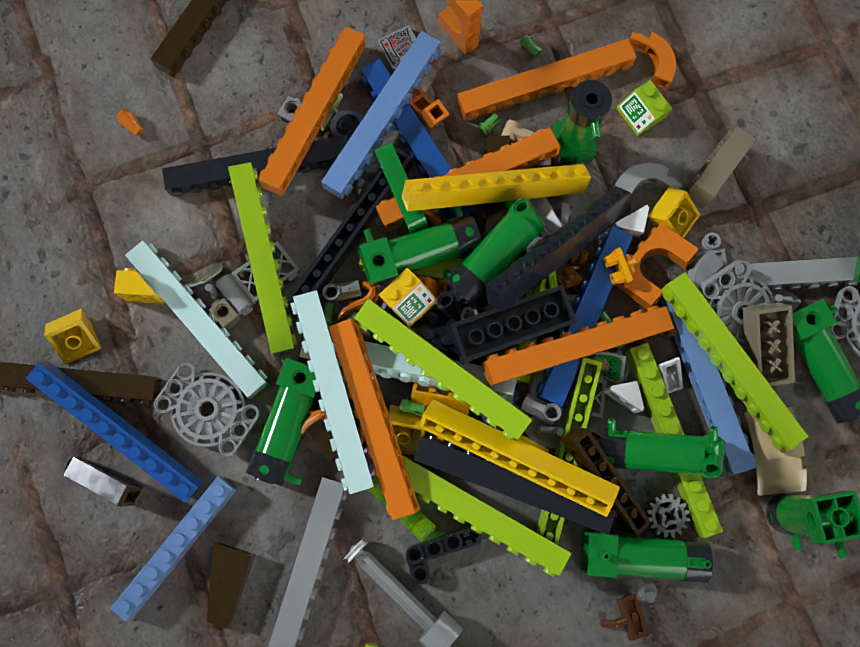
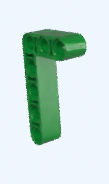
[374,142,429,233]

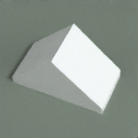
[614,205,649,238]
[657,357,683,394]
[603,381,644,414]

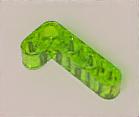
[368,476,436,543]

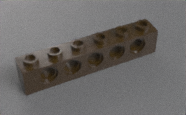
[561,427,651,536]

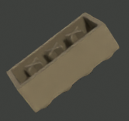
[685,127,756,209]
[743,303,795,386]

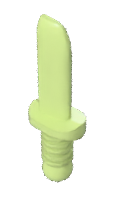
[320,93,343,131]

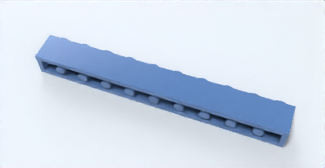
[321,31,442,199]
[660,294,756,477]

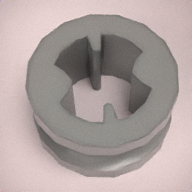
[702,233,721,251]

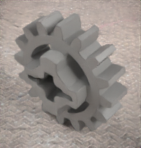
[645,494,690,538]

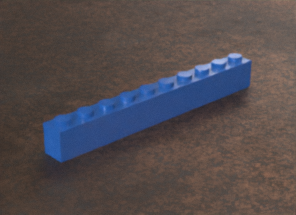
[360,59,477,219]
[535,226,633,407]
[26,361,204,503]

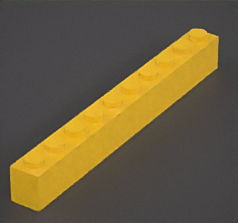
[402,164,591,211]
[419,400,620,517]

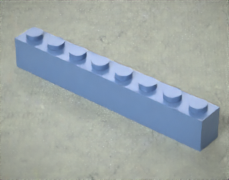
[110,476,237,622]

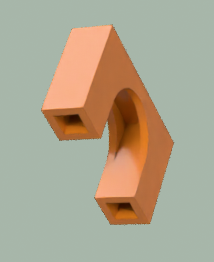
[438,0,483,54]
[613,223,699,309]

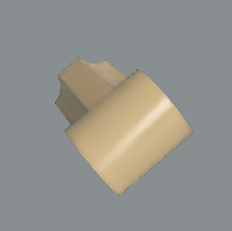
[501,120,535,144]

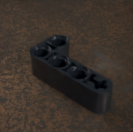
[406,527,482,584]

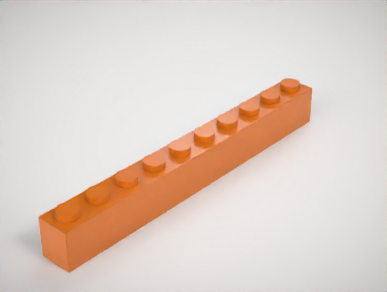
[259,27,367,197]
[457,38,637,121]
[375,127,560,232]
[481,305,674,386]
[329,319,420,520]

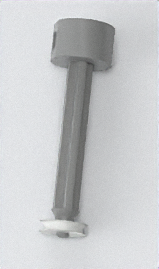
[343,538,463,647]

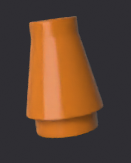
[116,108,144,136]

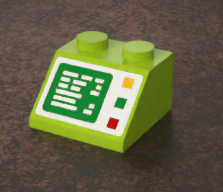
[616,80,672,136]

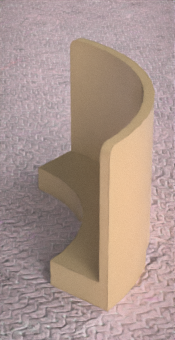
[744,407,807,495]

